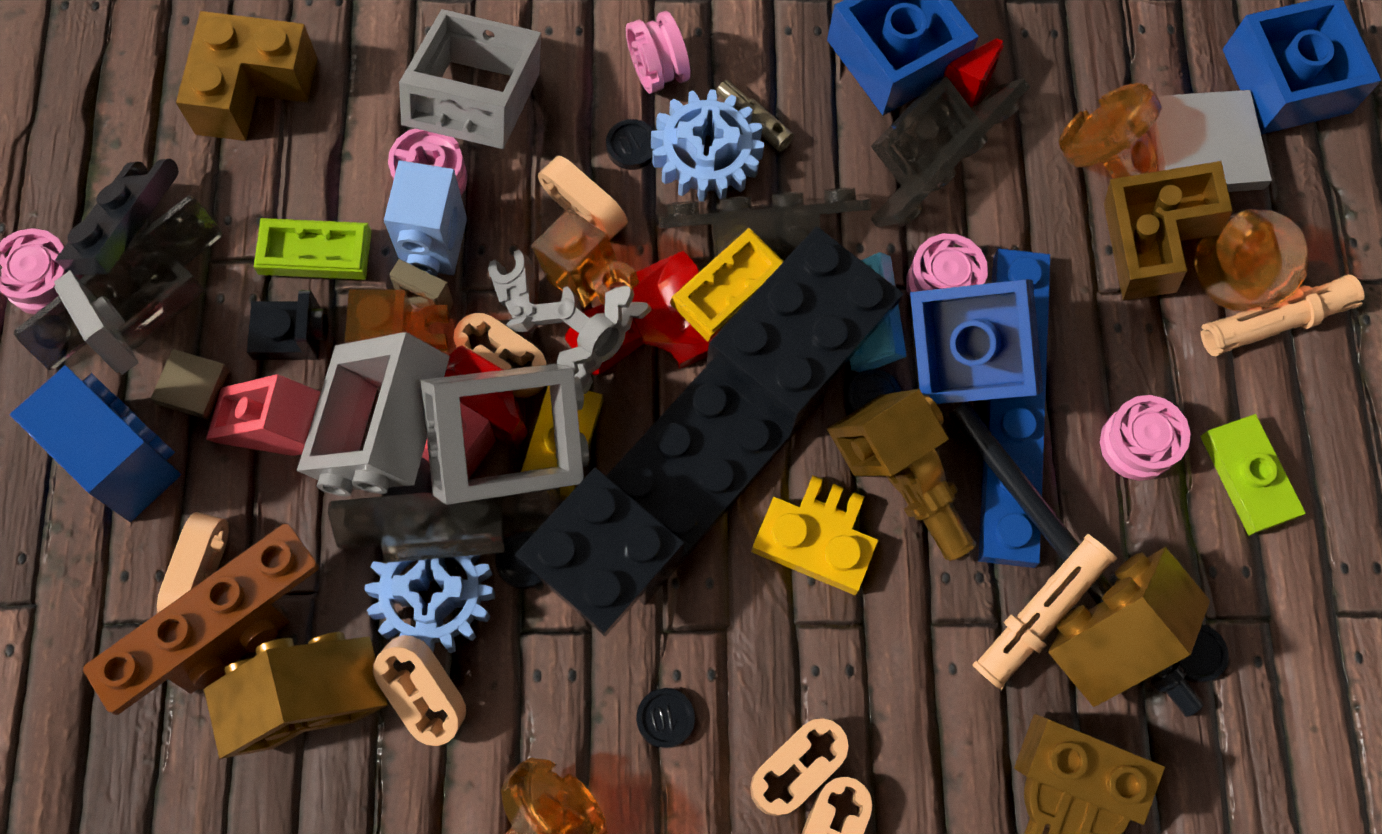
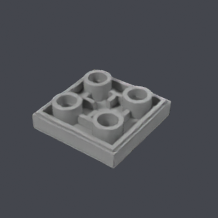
[1145,90,1272,192]

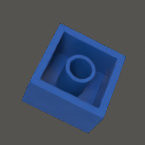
[827,0,979,116]
[1222,0,1382,134]
[910,279,1043,404]
[9,365,182,523]

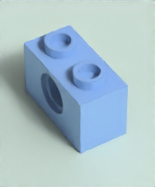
[384,160,467,276]

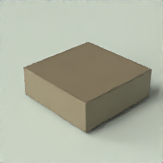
[389,259,454,319]
[150,349,230,420]

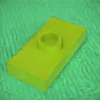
[254,218,372,280]
[1200,414,1306,536]

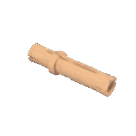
[1201,274,1364,357]
[972,534,1117,690]

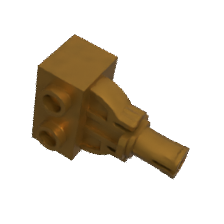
[827,389,976,561]
[1014,714,1165,834]

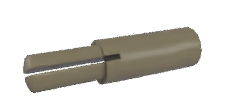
[716,80,794,152]

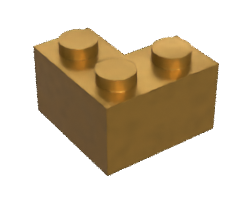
[176,11,318,141]
[1104,161,1233,301]
[1048,547,1210,707]
[204,632,388,759]

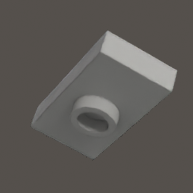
[54,270,139,375]

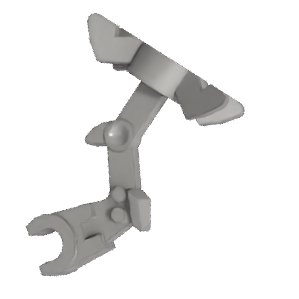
[488,250,651,394]

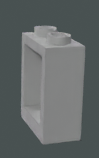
[399,9,541,149]
[297,332,450,496]
[421,364,589,505]

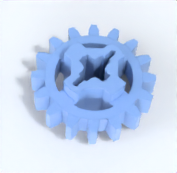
[651,89,764,202]
[365,527,495,653]

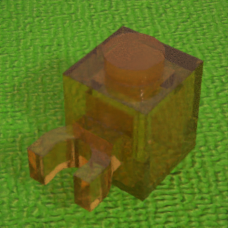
[531,208,639,307]
[345,289,450,352]

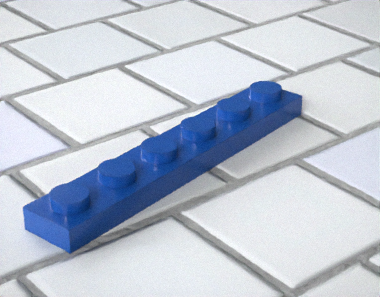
[978,248,1050,568]

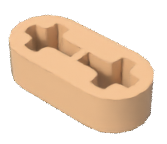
[538,156,628,242]
[453,313,547,398]
[157,512,229,613]
[373,635,466,746]
[750,718,849,816]
[801,777,872,834]

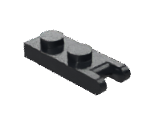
[55,159,179,275]

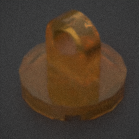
[1059,83,1162,179]
[1194,209,1309,312]
[501,758,608,834]

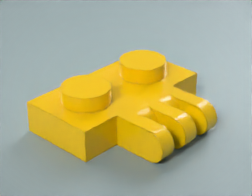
[751,475,878,595]

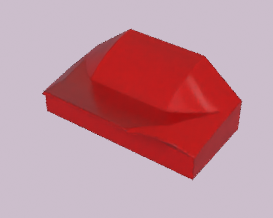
[629,250,716,369]
[444,345,528,450]

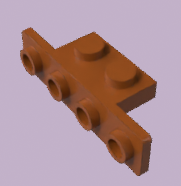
[83,524,319,715]

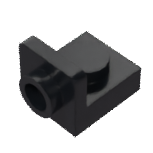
[247,290,329,360]

